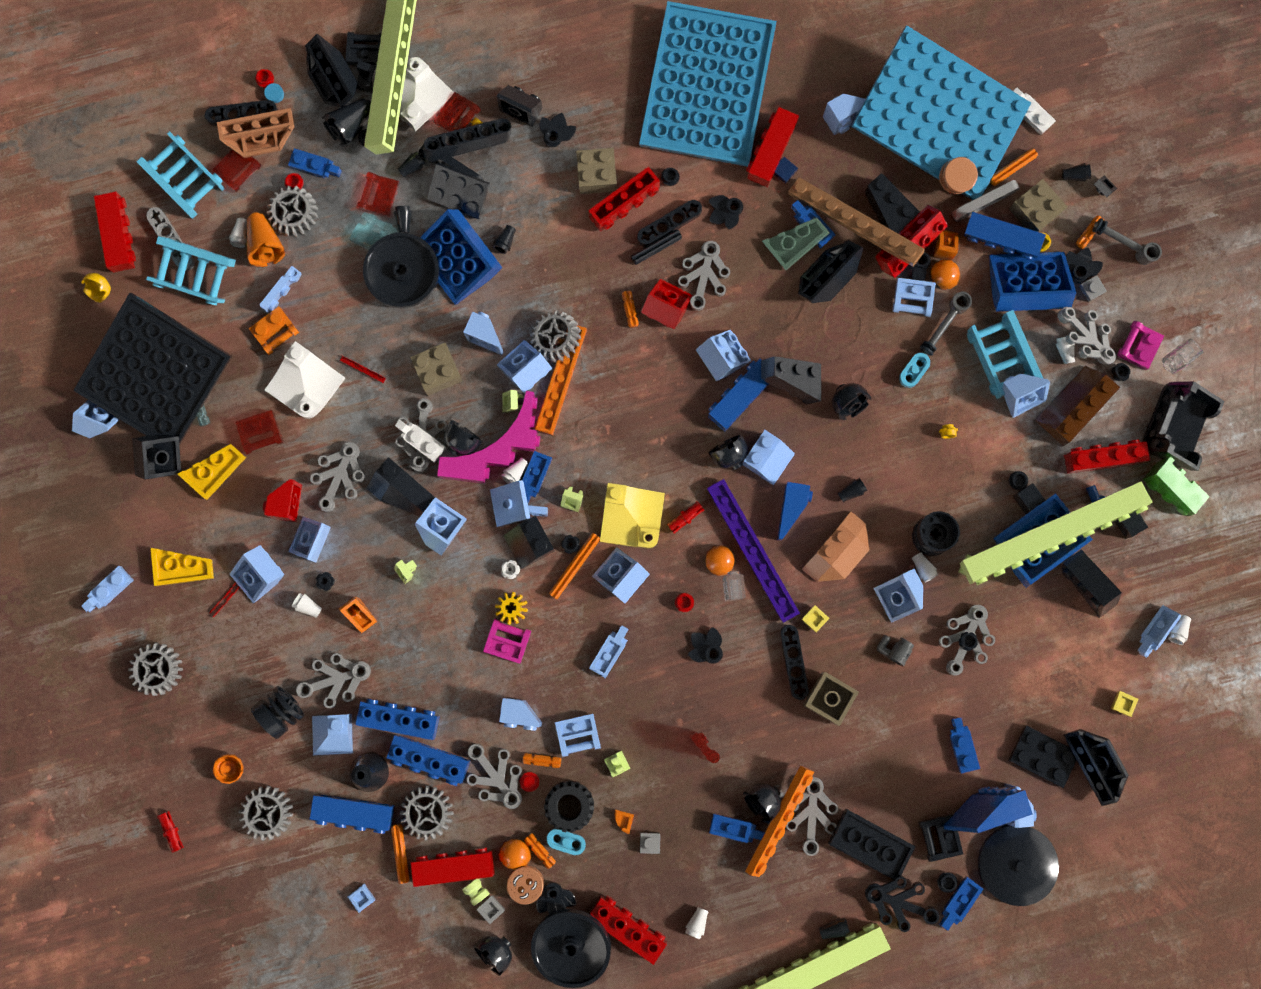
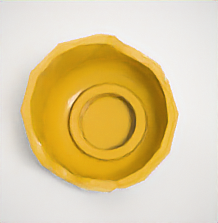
[81,273,111,303]

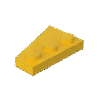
[178,444,246,500]
[151,548,214,586]

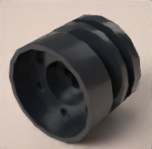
[912,511,960,556]
[251,686,304,739]

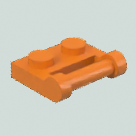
[249,306,299,355]

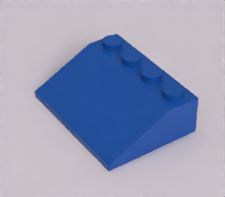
[420,209,503,305]
[989,252,1076,312]
[993,493,1093,588]
[943,786,1033,833]

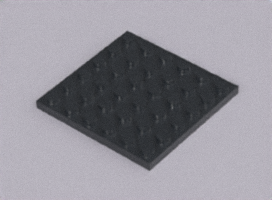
[73,293,232,445]

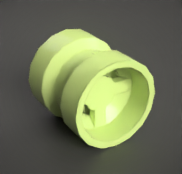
[462,879,490,906]

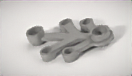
[678,241,730,311]
[1057,307,1116,365]
[396,398,447,472]
[310,442,365,512]
[939,605,995,675]
[296,653,371,708]
[467,744,522,809]
[786,777,838,856]

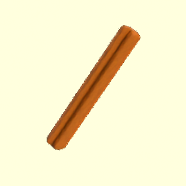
[549,533,600,599]

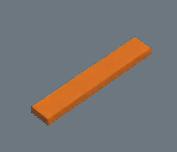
[535,326,587,436]

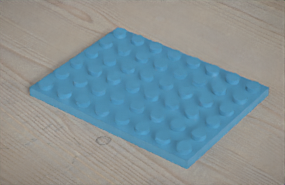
[639,1,777,167]
[851,25,1031,200]

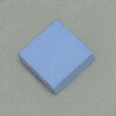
[528,505,548,517]
[347,884,376,913]

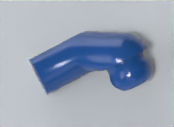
[1086,485,1105,503]

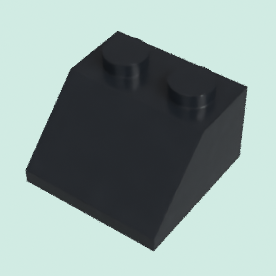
[496,85,542,127]
[132,435,181,480]
[503,515,555,569]

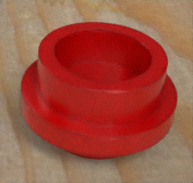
[255,69,274,88]
[285,173,304,190]
[675,593,694,612]
[520,772,540,792]

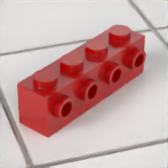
[746,107,799,188]
[588,166,660,232]
[94,191,136,273]
[875,205,948,278]
[1064,439,1150,474]
[411,848,495,887]
[589,895,667,965]

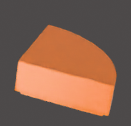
[614,809,634,834]

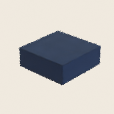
[774,157,798,184]

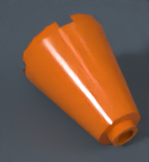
[247,213,285,267]

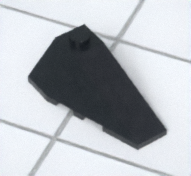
[366,457,435,517]

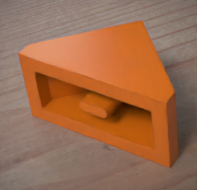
[933,230,958,261]
[339,596,377,633]

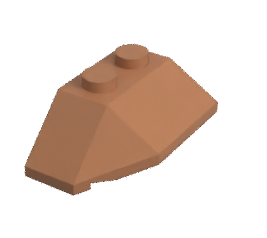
[217,108,294,158]
[802,512,869,582]

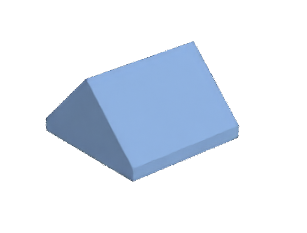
[288,516,331,562]

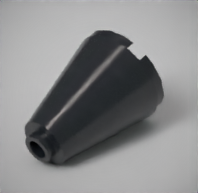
[322,98,371,147]
[350,753,389,792]

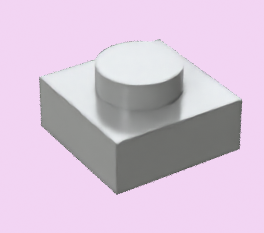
[1079,276,1107,302]
[640,832,660,854]
[477,895,505,924]

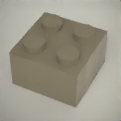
[576,148,617,194]
[1009,179,1068,232]
[410,342,463,396]
[803,672,859,726]

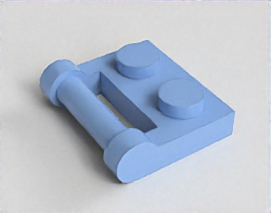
[892,278,936,317]
[555,714,601,757]

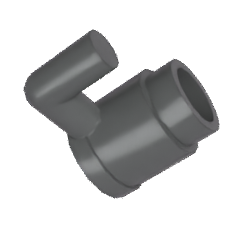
[877,635,914,667]

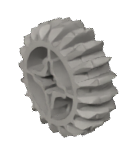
[267,186,318,237]
[530,311,581,362]
[128,643,183,696]
[239,786,293,841]
[400,786,454,840]

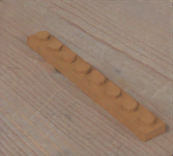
[788,177,924,267]

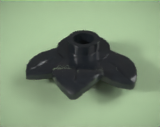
[539,113,576,147]
[709,195,743,230]
[1066,247,1103,283]
[898,252,931,281]
[688,627,723,664]
[536,882,576,914]

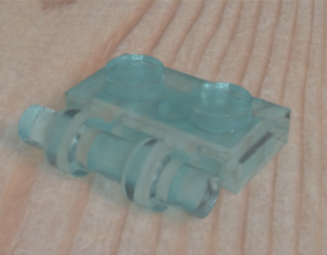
[349,212,398,250]

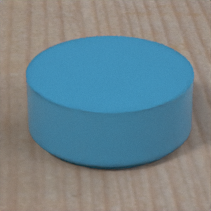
[264,83,284,103]

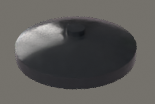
[363,233,439,308]
[978,825,1059,906]
[531,909,611,988]

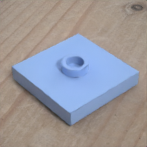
[490,481,530,527]

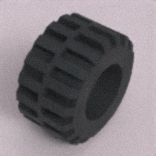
[544,780,594,833]

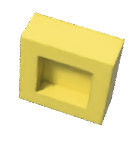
[801,605,829,633]
[1111,691,1138,717]

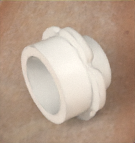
[501,560,520,579]

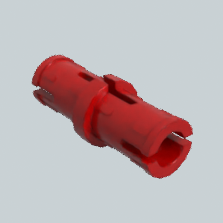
[667,501,704,534]
[157,811,184,853]

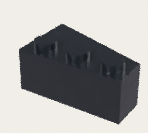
[865,173,920,233]
[761,356,821,405]
[1062,549,1122,618]

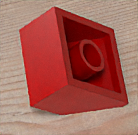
[641,279,694,329]
[263,479,302,522]

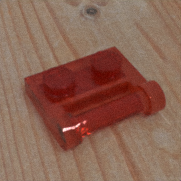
[432,92,481,132]
[212,150,262,193]
[356,172,400,218]
[235,410,283,455]
[689,731,720,763]

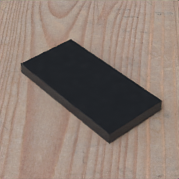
[827,808,916,882]

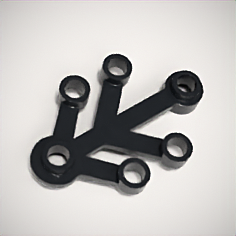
[865,875,939,932]

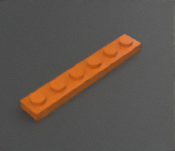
[745,766,814,877]

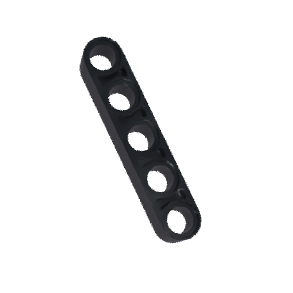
[423,118,512,162]

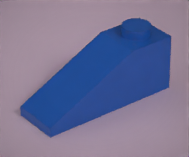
[777,482,813,541]

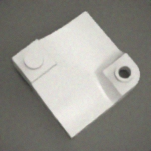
[399,57,456,131]
[265,341,345,419]

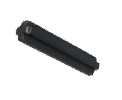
[631,230,682,265]

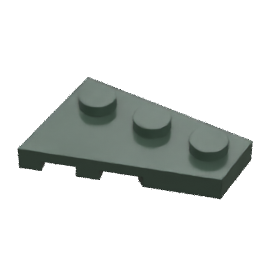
[762,218,830,270]

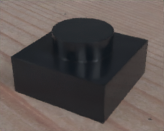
[1094,175,1118,197]

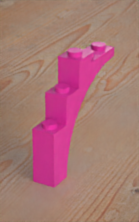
[437,391,540,484]

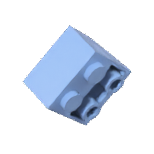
[823,94,866,135]
[696,330,751,381]
[499,698,542,731]

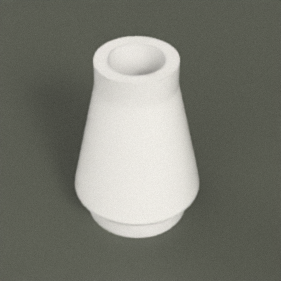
[229,218,247,248]
[1055,337,1075,364]
[501,458,529,484]
[912,553,938,583]
[292,593,322,618]
[1168,615,1191,645]
[685,907,708,939]

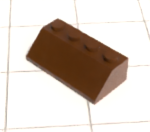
[1035,366,1120,446]

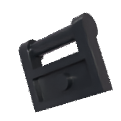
[345,32,382,66]
[918,814,964,862]

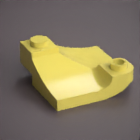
[600,483,665,549]

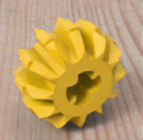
[495,592,528,625]

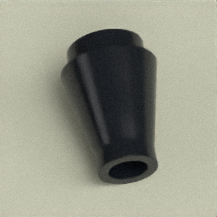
[397,151,426,177]
[1062,163,1091,182]
[394,206,412,233]
[493,225,516,254]
[838,478,868,503]
[819,917,850,940]

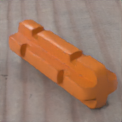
[1076,215,1104,249]
[622,291,639,328]
[523,753,561,768]
[524,833,556,869]

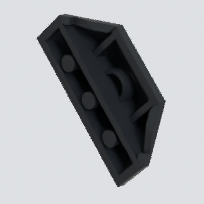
[305,34,357,107]
[798,240,863,303]
[1064,729,1129,806]

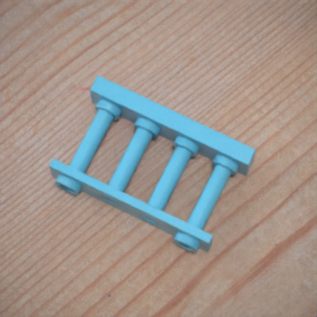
[136,131,225,219]
[147,236,236,306]
[967,310,1043,399]

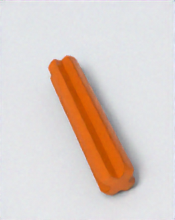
[990,148,1038,186]
[391,824,410,884]

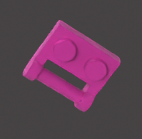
[1117,321,1164,370]
[483,619,532,664]

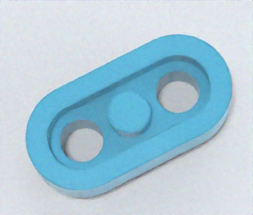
[899,353,930,388]
[547,829,586,855]

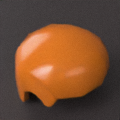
[931,260,960,290]
[705,545,734,576]
[213,753,244,784]
[499,839,531,870]

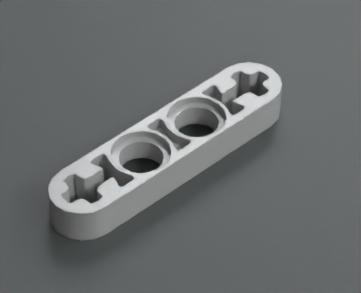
[951,180,1020,222]
[146,207,195,271]

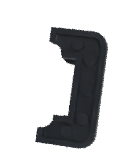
[1142,381,1225,471]

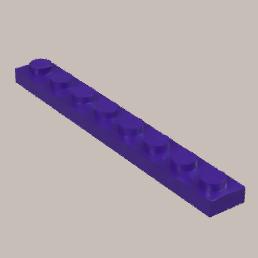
[707,479,800,623]

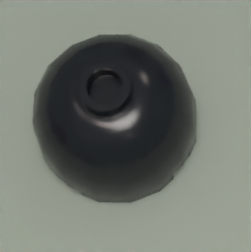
[832,383,871,420]
[443,420,483,456]
[708,435,748,470]
[743,783,781,824]
[473,935,512,976]

